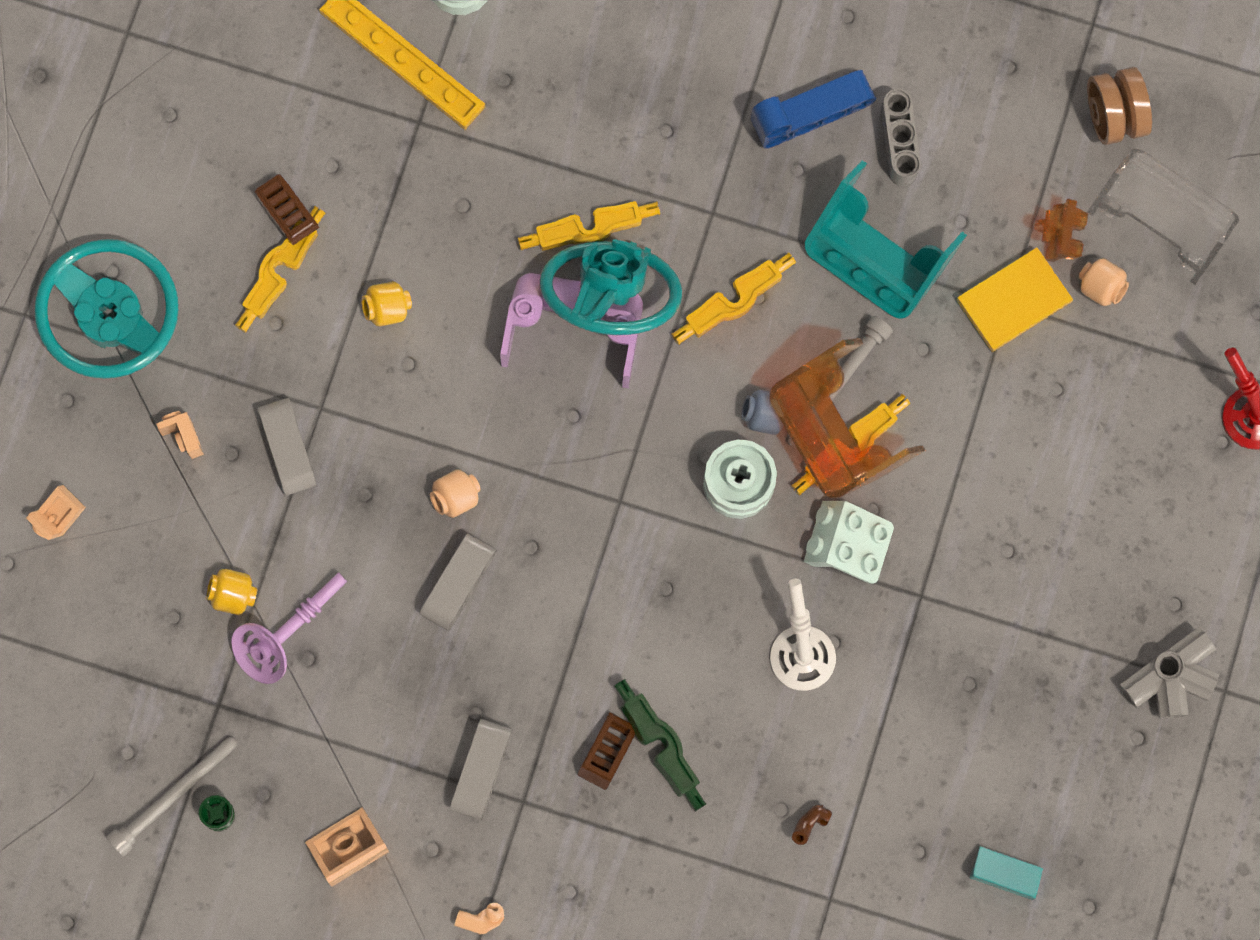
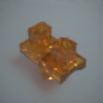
[1034,199,1088,262]

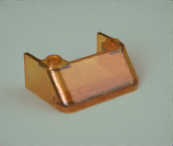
[770,338,926,498]

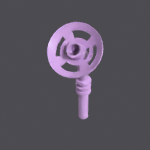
[231,572,347,684]

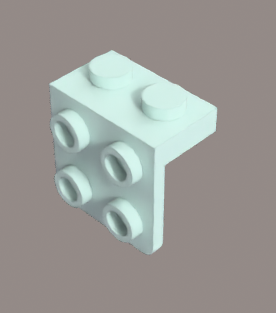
[804,501,894,584]

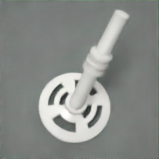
[770,578,836,691]

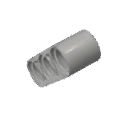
[881,89,921,187]
[258,398,317,496]
[420,533,497,631]
[450,719,513,821]

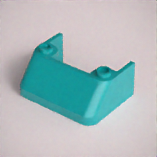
[805,160,967,319]

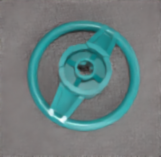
[35,239,179,379]
[540,239,682,335]

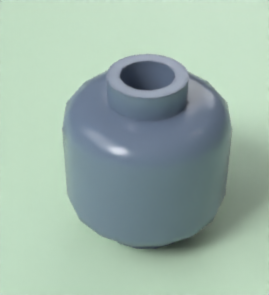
[741,390,792,435]

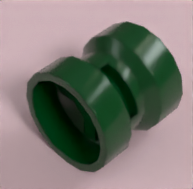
[199,795,235,832]

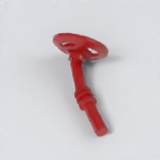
[1222,347,1260,450]

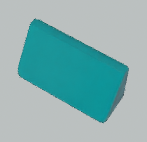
[970,846,1043,900]

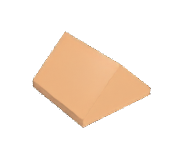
[305,807,389,887]

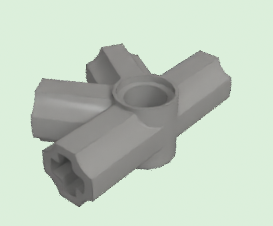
[1119,627,1220,719]

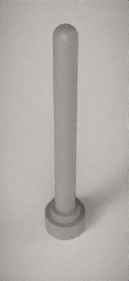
[788,316,893,447]
[106,737,237,857]

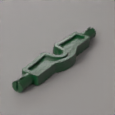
[613,679,707,812]

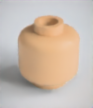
[1079,258,1129,306]
[430,469,480,518]

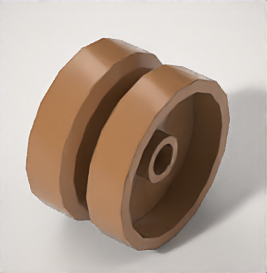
[1087,67,1152,145]

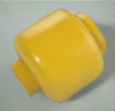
[361,281,412,327]
[206,569,257,615]

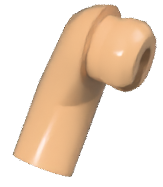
[454,903,504,934]

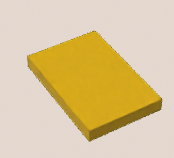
[956,247,1073,353]

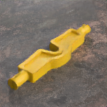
[517,201,660,251]
[235,206,326,333]
[671,252,796,345]
[791,394,910,496]

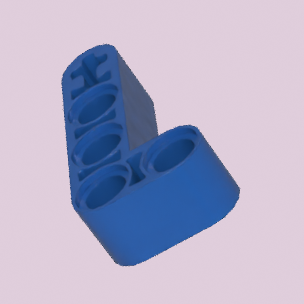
[750,70,876,149]

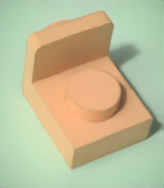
[156,411,204,459]

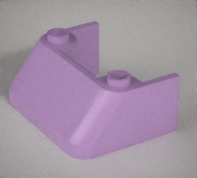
[500,273,643,389]

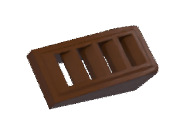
[254,174,319,245]
[577,713,635,790]

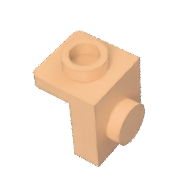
[26,485,86,540]

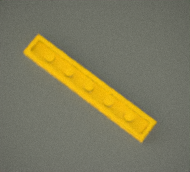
[319,0,486,130]

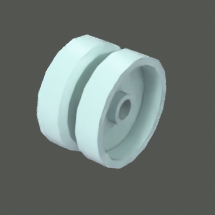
[703,439,777,519]

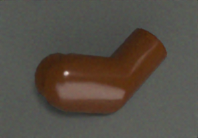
[792,804,832,845]

